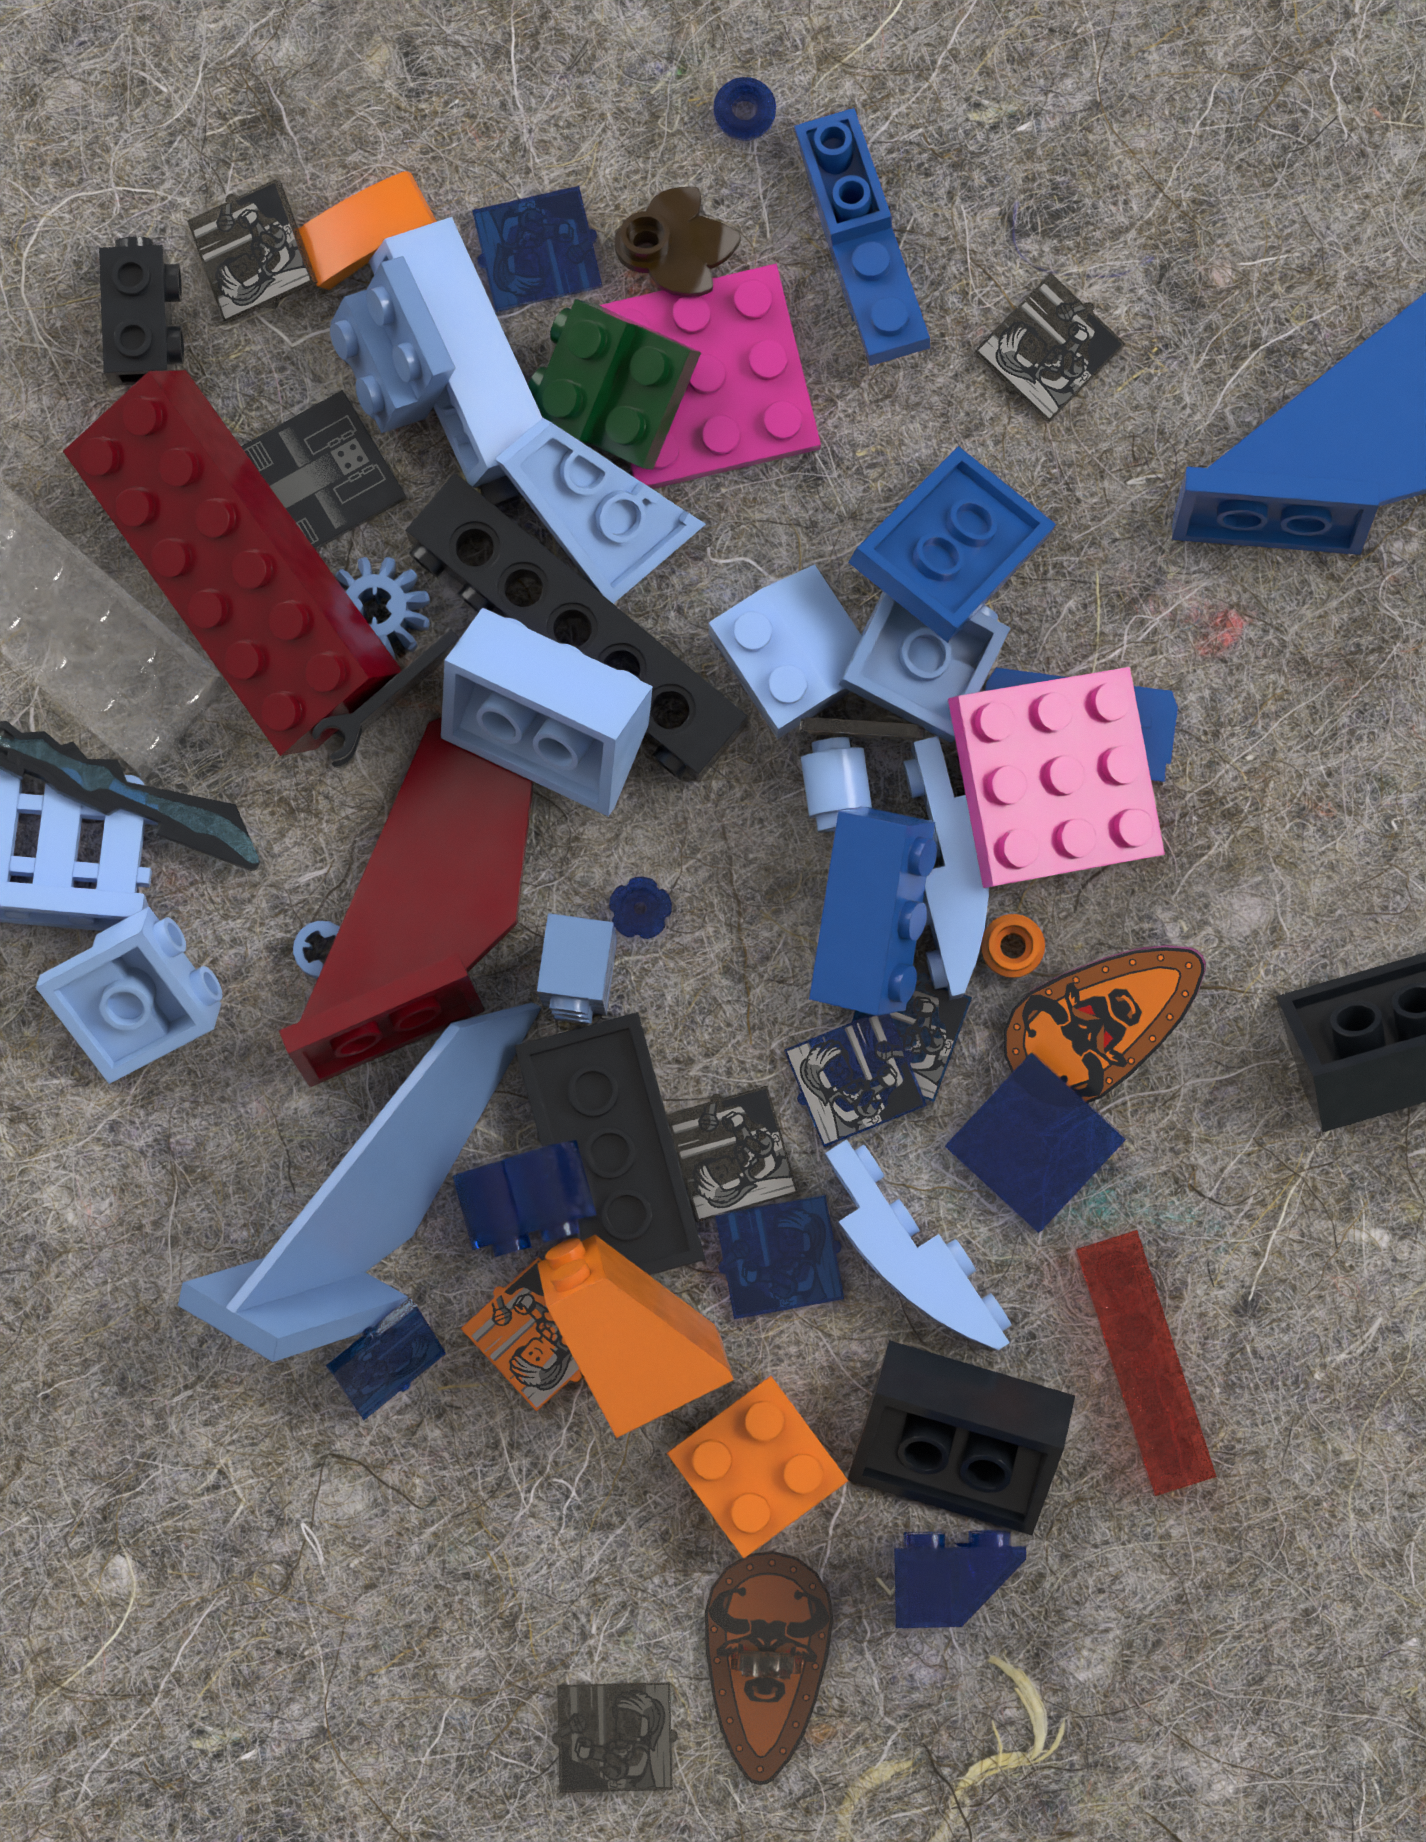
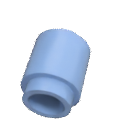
[801,737,872,833]

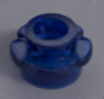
[609,877,672,939]

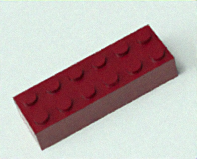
[63,370,402,756]

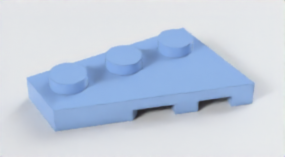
[495,418,706,604]

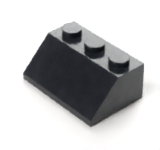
[1276,952,1426,1132]
[847,1340,1075,1535]

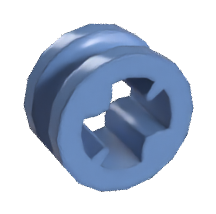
[293,921,340,979]

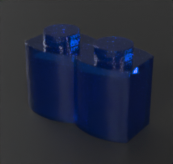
[453,1140,597,1258]

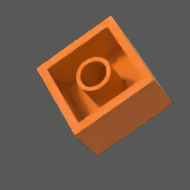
[667,1376,848,1558]

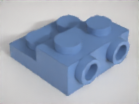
[330,256,456,433]
[838,591,1010,743]

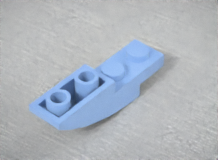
[903,736,989,1000]
[824,1139,1011,1350]

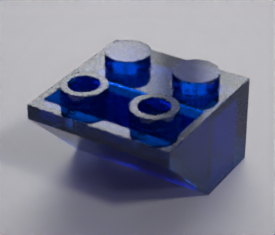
[890,1530,1026,1628]

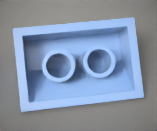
[441,608,653,817]

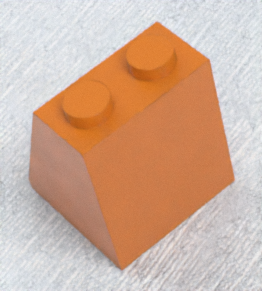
[537,1235,734,1438]

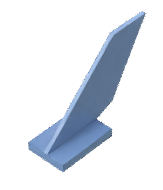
[178,1002,542,1362]

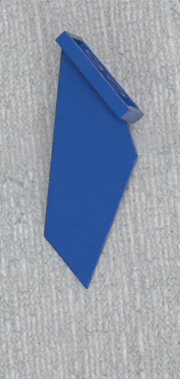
[1172,292,1426,555]

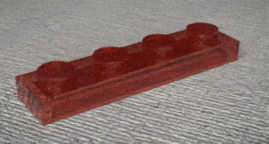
[1074,1230,1217,1496]

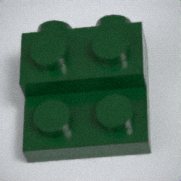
[528,299,701,470]

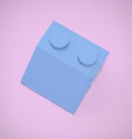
[709,564,862,739]

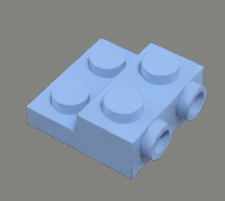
[35,907,222,1084]

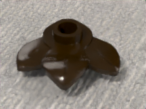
[615,186,741,297]

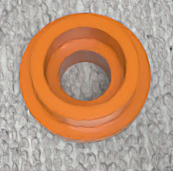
[981,914,1045,978]

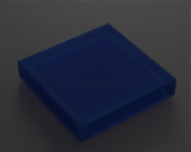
[945,1051,1127,1233]

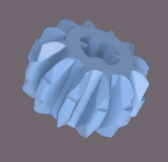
[335,557,430,660]

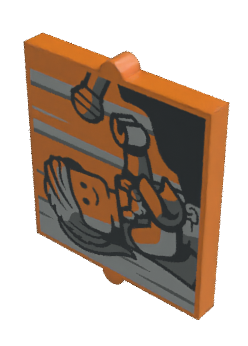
[461,1257,582,1412]

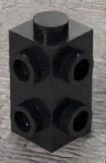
[99,237,184,386]

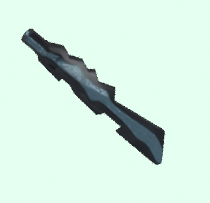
[0,721,260,871]

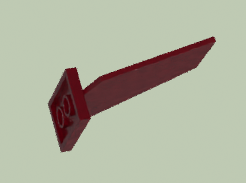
[279,717,534,1087]

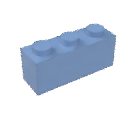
[537,913,617,1024]

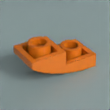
[293,171,437,290]

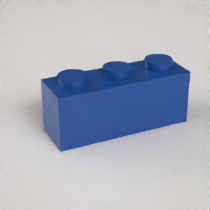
[809,807,937,1016]

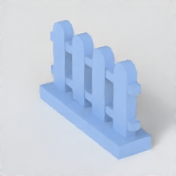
[0,769,160,931]

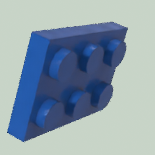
[848,446,1057,643]

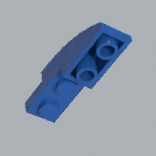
[794,108,930,366]

